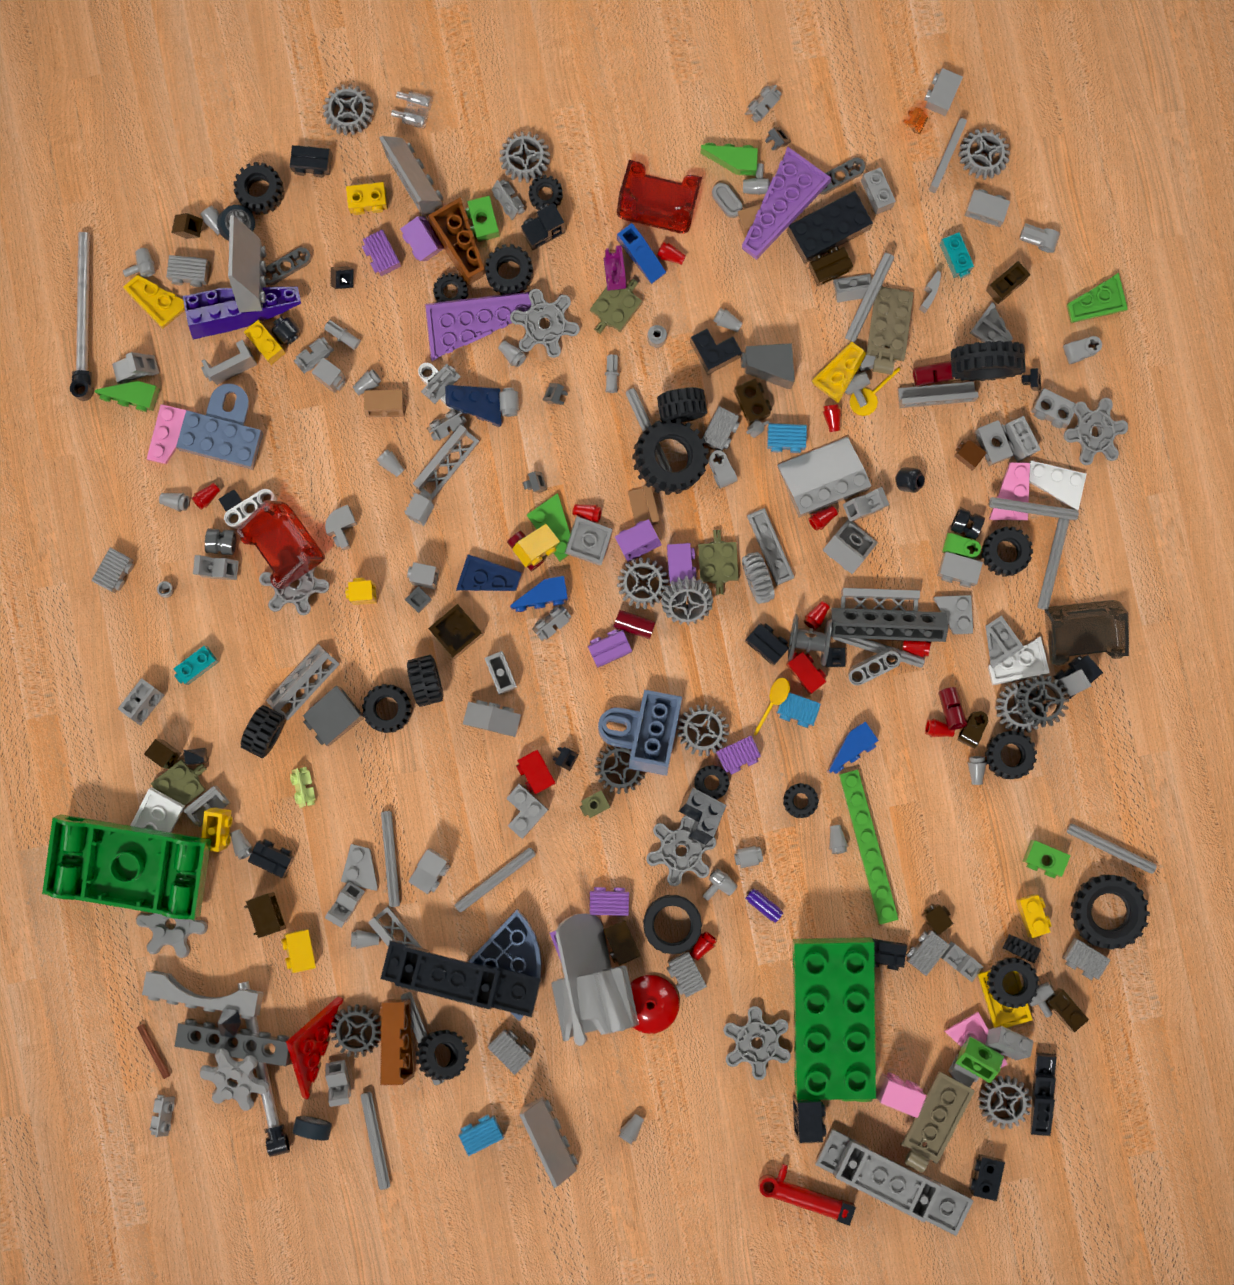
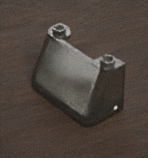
[1044,600,1129,665]

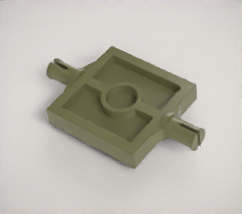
[590,279,643,334]
[698,530,739,595]
[150,760,207,806]

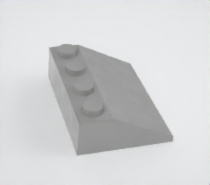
[379,136,444,217]
[228,215,266,312]
[777,437,871,518]
[520,1097,578,1188]

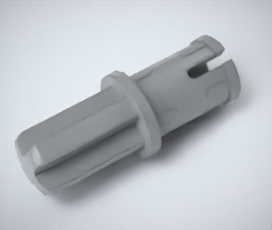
[324,320,361,350]
[605,354,619,393]

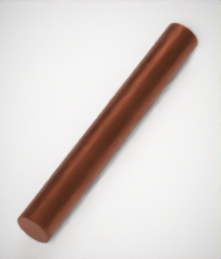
[137,1024,171,1079]

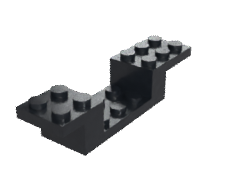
[380,940,542,1018]

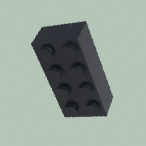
[787,191,873,264]

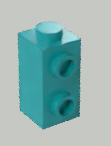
[939,232,974,278]
[174,646,219,685]

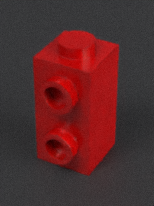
[786,652,827,694]

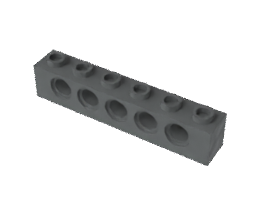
[830,608,948,642]
[174,1019,292,1066]

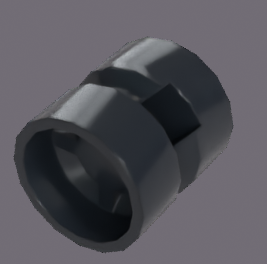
[950,507,985,540]

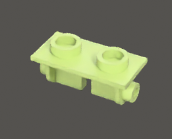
[290,767,316,808]

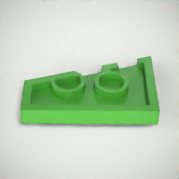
[1066,273,1128,323]
[527,493,570,562]

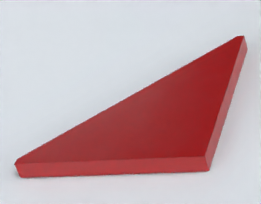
[286,997,343,1100]

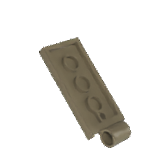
[866,287,914,375]
[901,1071,975,1173]

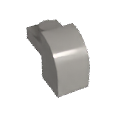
[843,487,889,522]
[325,505,357,551]
[193,555,239,580]
[325,882,365,928]
[325,1060,351,1107]

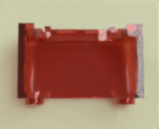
[616,160,702,234]
[236,500,325,589]

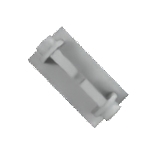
[745,85,782,123]
[491,179,525,220]
[294,337,334,374]
[421,364,461,404]
[427,409,467,441]
[532,605,571,641]
[149,1095,175,1137]

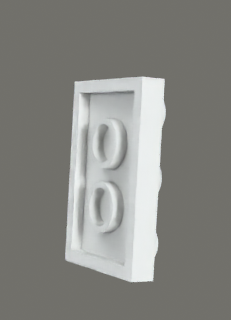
[130,787,185,833]

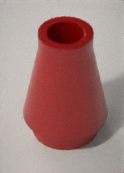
[657,242,686,265]
[822,404,841,432]
[191,483,220,510]
[572,504,602,522]
[808,506,838,531]
[804,601,830,630]
[902,640,931,658]
[925,718,955,737]
[690,931,717,961]

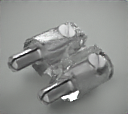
[391,91,433,129]

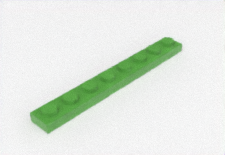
[839,770,899,925]

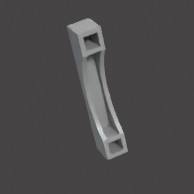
[142,970,264,1019]

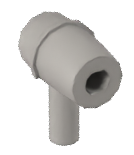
[743,163,770,195]
[123,248,155,277]
[845,371,871,407]
[703,869,738,901]
[1029,982,1055,1018]

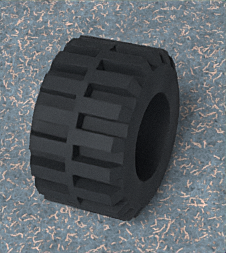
[233,162,284,215]
[485,244,533,295]
[657,387,708,422]
[981,526,1033,577]
[407,655,444,707]
[362,684,412,733]
[240,705,285,758]
[985,731,1037,780]
[987,958,1039,1008]
[416,1030,469,1081]

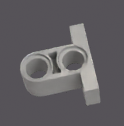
[112,352,159,384]

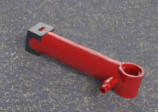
[758,1164,856,1226]

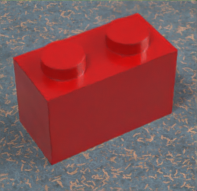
[516,749,556,795]

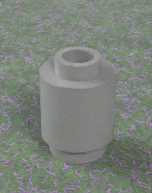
[647,325,667,348]
[499,388,519,417]
[734,846,763,868]

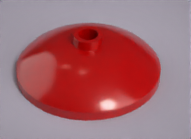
[630,975,679,1034]

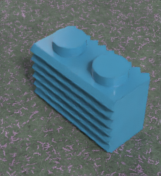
[767,423,807,453]
[776,692,821,728]
[458,1114,505,1156]

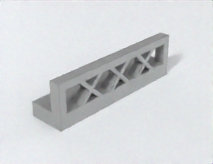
[898,382,978,408]
[413,425,480,500]
[841,588,920,611]
[266,644,340,720]
[368,907,422,948]

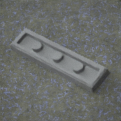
[929,118,967,193]
[747,508,795,586]

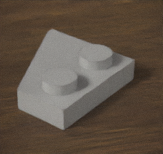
[970,302,1013,342]
[933,595,973,635]
[985,616,1024,668]
[341,844,378,891]

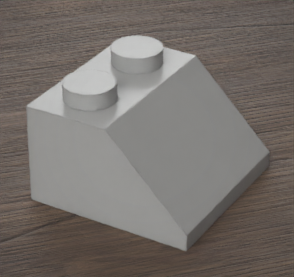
[823,519,878,574]

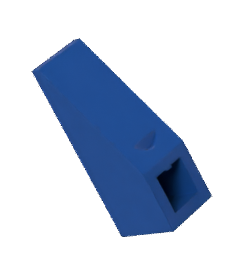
[617,223,666,284]
[510,576,568,612]
[828,721,879,774]

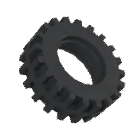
[950,341,1026,381]
[632,419,709,495]
[1070,874,1150,950]

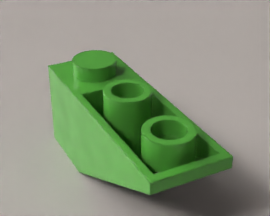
[700,143,758,176]
[95,381,160,412]

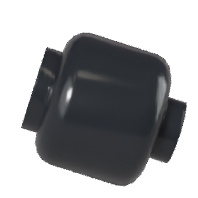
[272,316,300,346]
[895,467,925,493]

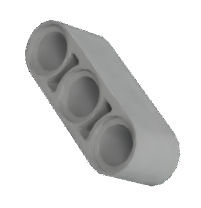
[848,648,901,686]

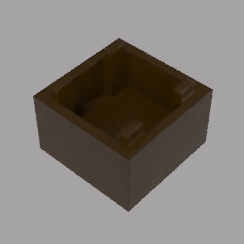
[428,604,484,659]
[244,892,287,938]

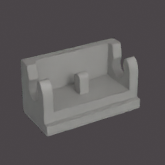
[1005,416,1041,462]
[183,786,230,827]

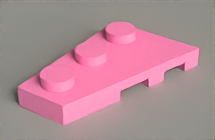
[147,404,196,464]
[989,462,1030,520]
[944,1012,1007,1068]

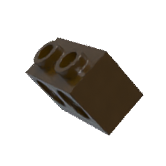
[986,261,1031,304]
[733,379,772,425]

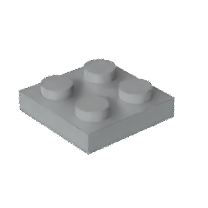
[564,517,613,566]

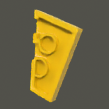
[123,275,185,329]
[812,342,866,403]

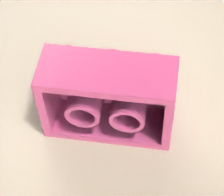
[876,1072,926,1118]

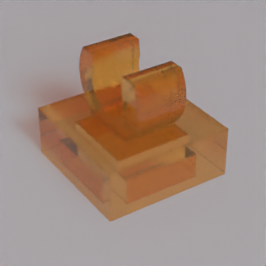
[903,107,928,134]

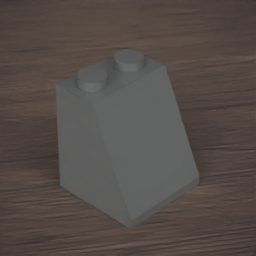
[741,343,795,389]
[303,686,365,746]

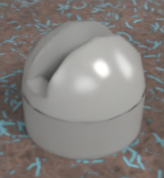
[157,581,173,598]

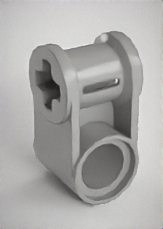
[1063,336,1102,364]
[708,450,738,489]

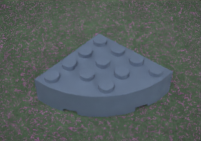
[468,909,542,1021]

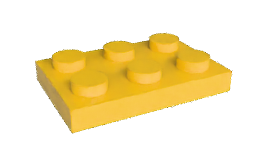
[977,970,1033,1028]

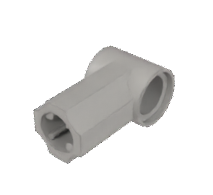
[1019,223,1060,253]

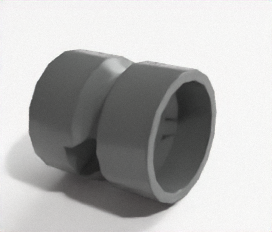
[205,528,237,555]

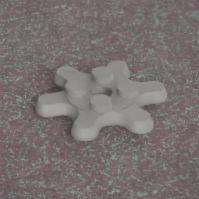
[510,289,580,358]
[1063,398,1128,465]
[259,550,329,616]
[646,816,716,886]
[136,913,208,958]
[723,1006,791,1080]
[200,1048,270,1111]

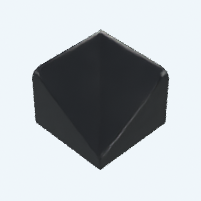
[331,266,354,289]
[218,490,243,512]
[184,748,208,765]
[218,1008,241,1038]

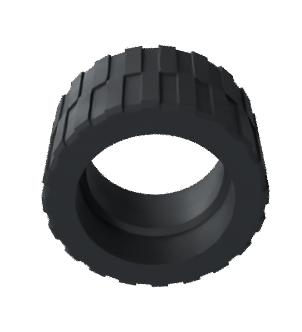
[643,895,702,955]

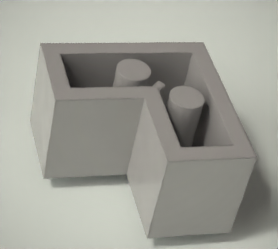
[463,700,521,737]
[506,784,548,839]
[408,848,451,894]

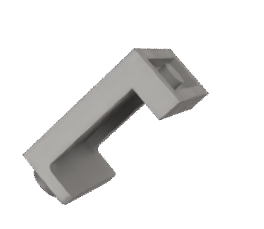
[201,340,257,385]

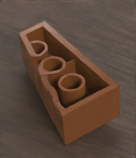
[428,197,484,286]
[380,999,415,1085]

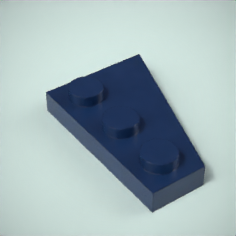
[445,385,501,427]
[456,554,522,591]

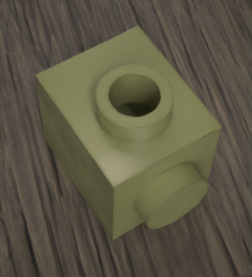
[579,790,610,818]

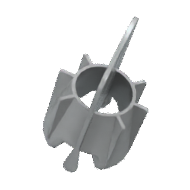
[551,914,640,1046]

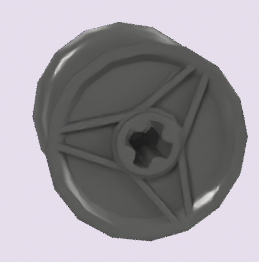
[788,614,832,667]

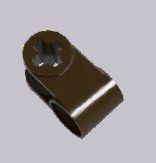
[957,711,989,749]

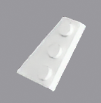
[1029,461,1087,510]
[988,637,1050,685]

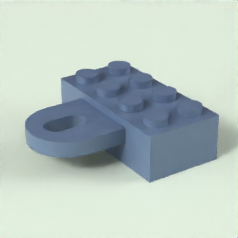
[176,384,263,470]
[598,690,682,776]

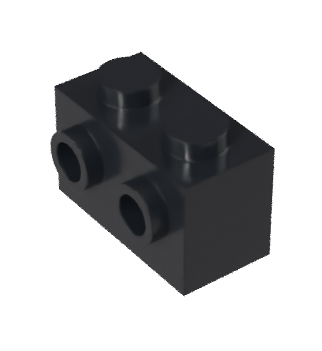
[969,1154,1005,1201]

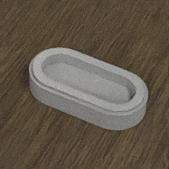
[712,183,742,218]

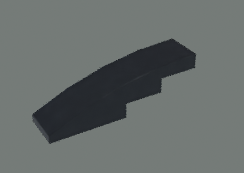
[1030,1053,1057,1136]

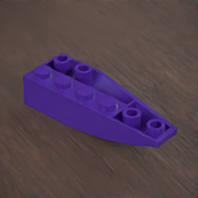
[183,287,301,339]

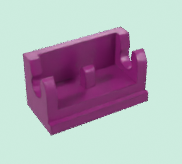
[604,245,626,291]

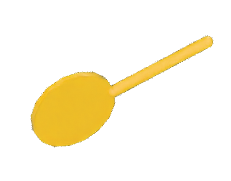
[849,368,900,416]
[754,678,790,736]

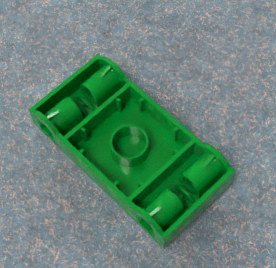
[42,814,211,920]
[792,937,876,1100]

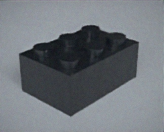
[792,1095,826,1143]

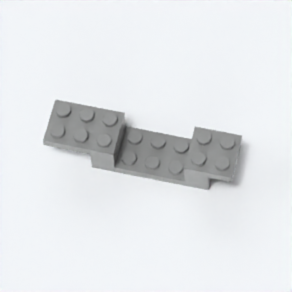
[815,1129,974,1236]

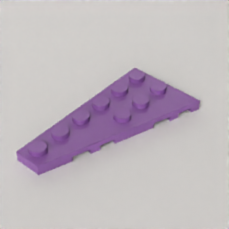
[742,147,831,260]
[425,292,531,361]

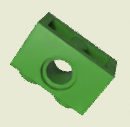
[465,196,500,242]
[1023,840,1071,879]
[956,1036,1004,1083]

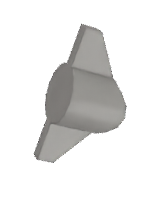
[746,421,770,438]

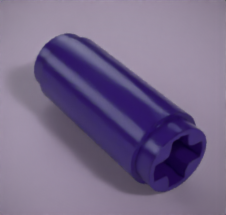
[745,888,784,923]

